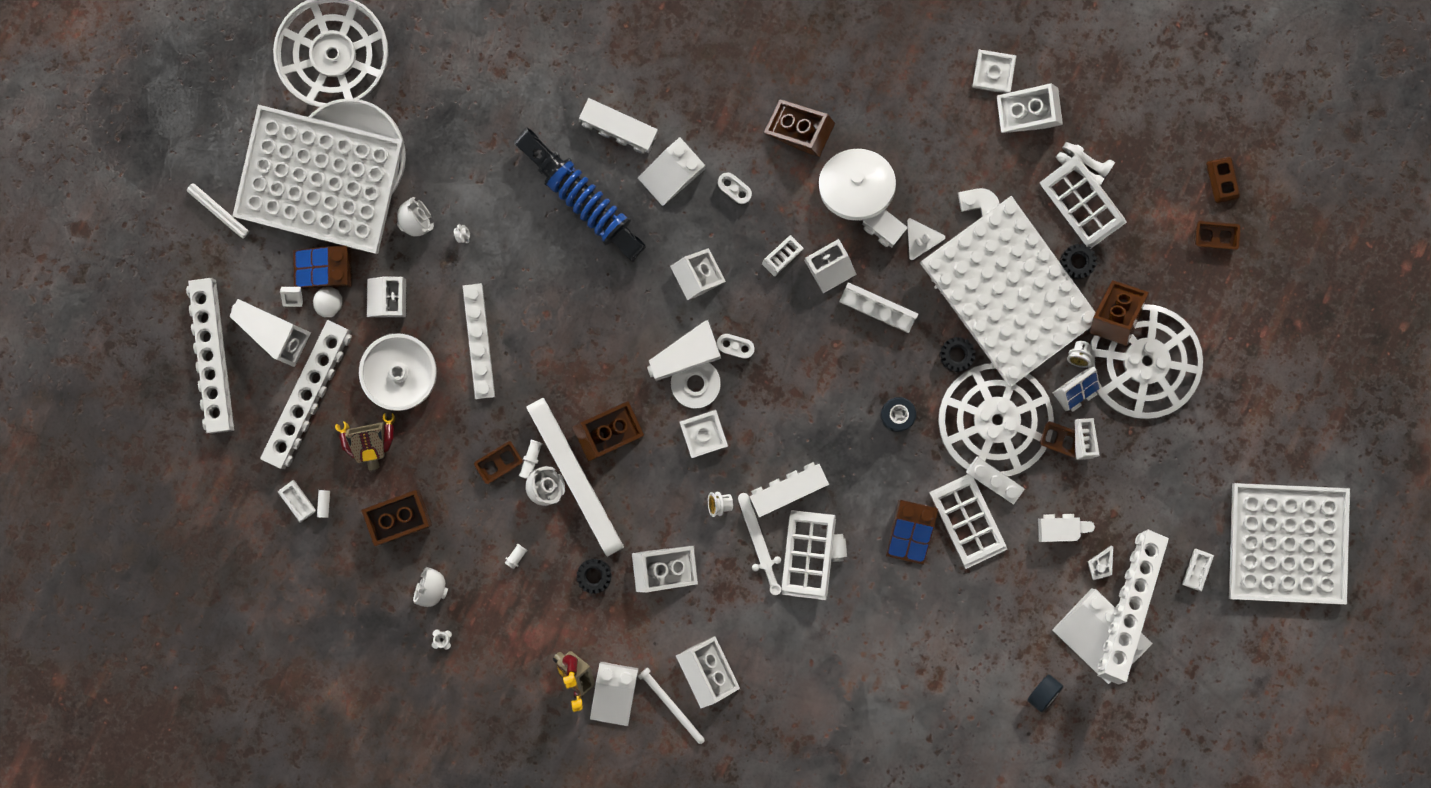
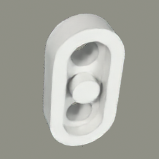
[718,173,752,205]
[717,334,754,359]

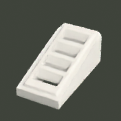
[762,235,804,276]
[1075,418,1100,460]

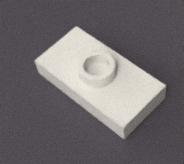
[278,480,316,523]
[1182,549,1214,592]

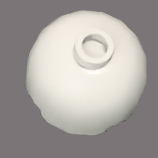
[397,197,434,236]
[525,466,565,506]
[413,567,448,607]

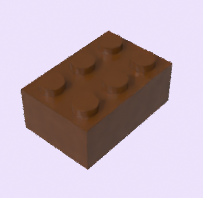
[361,490,432,546]

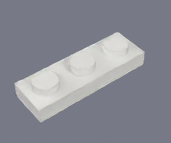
[966,456,1025,505]

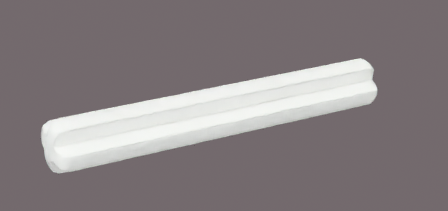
[187,183,249,238]

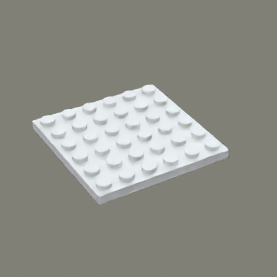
[1229,483,1350,604]

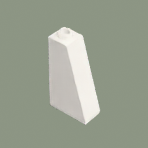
[647,320,721,381]

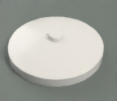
[819,149,896,220]
[359,334,437,411]

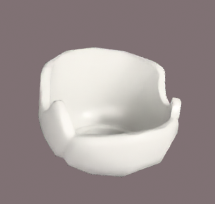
[313,287,342,317]

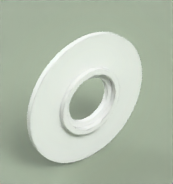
[671,363,721,408]

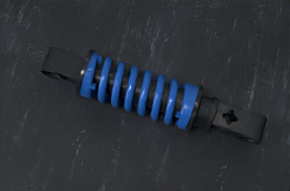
[514,127,646,261]

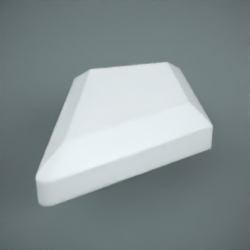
[1087,546,1113,580]

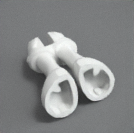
[1056,142,1115,191]

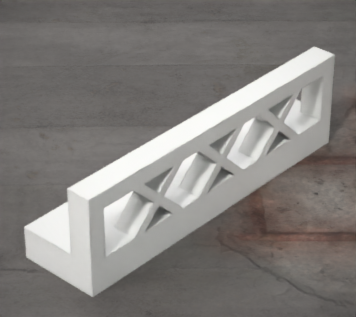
[839,282,918,333]

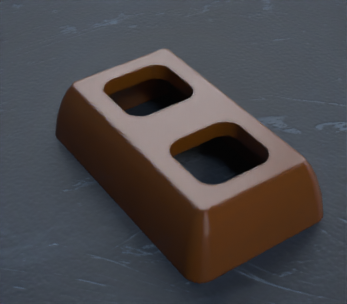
[1206,157,1240,203]
[1195,221,1240,250]
[1040,421,1086,458]
[474,441,523,484]

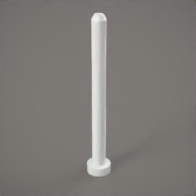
[638,667,705,744]

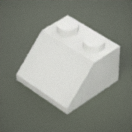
[670,248,726,300]

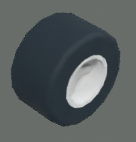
[881,397,916,432]
[1027,675,1063,712]

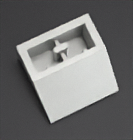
[804,239,857,293]
[367,277,406,317]

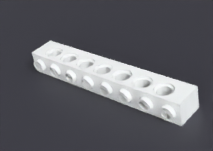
[186,278,234,434]
[260,320,352,469]
[1097,530,1169,685]

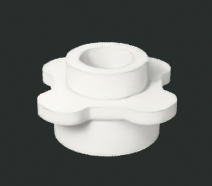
[454,224,470,243]
[432,630,452,650]

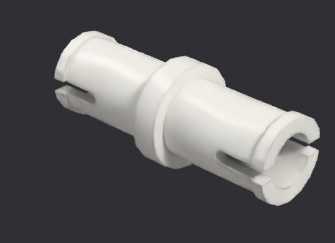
[519,440,543,479]

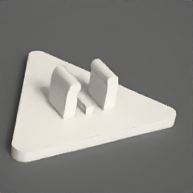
[907,218,945,260]

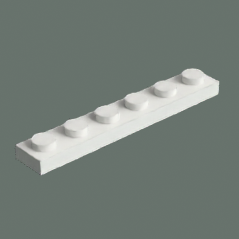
[463,283,495,400]

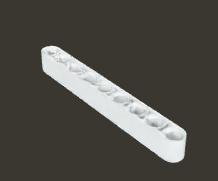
[526,398,624,557]

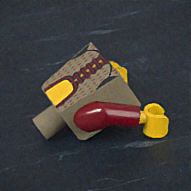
[335,413,395,470]
[553,651,595,712]

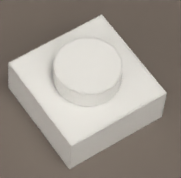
[280,287,303,307]

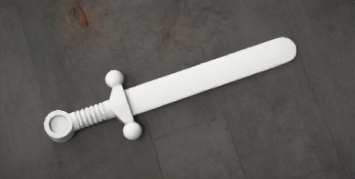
[738,493,781,595]

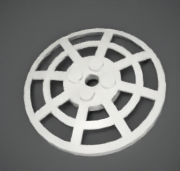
[273,0,388,107]
[1088,304,1203,419]
[938,363,1054,477]

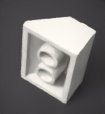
[676,636,740,708]

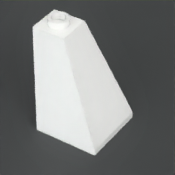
[230,299,311,367]

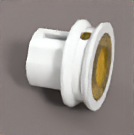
[1067,341,1093,368]
[708,491,733,517]

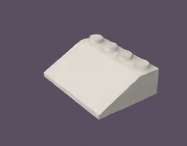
[1052,588,1153,684]

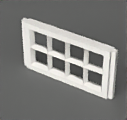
[1040,155,1127,249]
[929,474,1007,569]
[781,510,836,600]

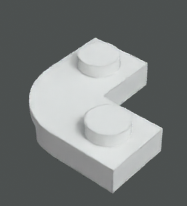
[958,188,1000,217]

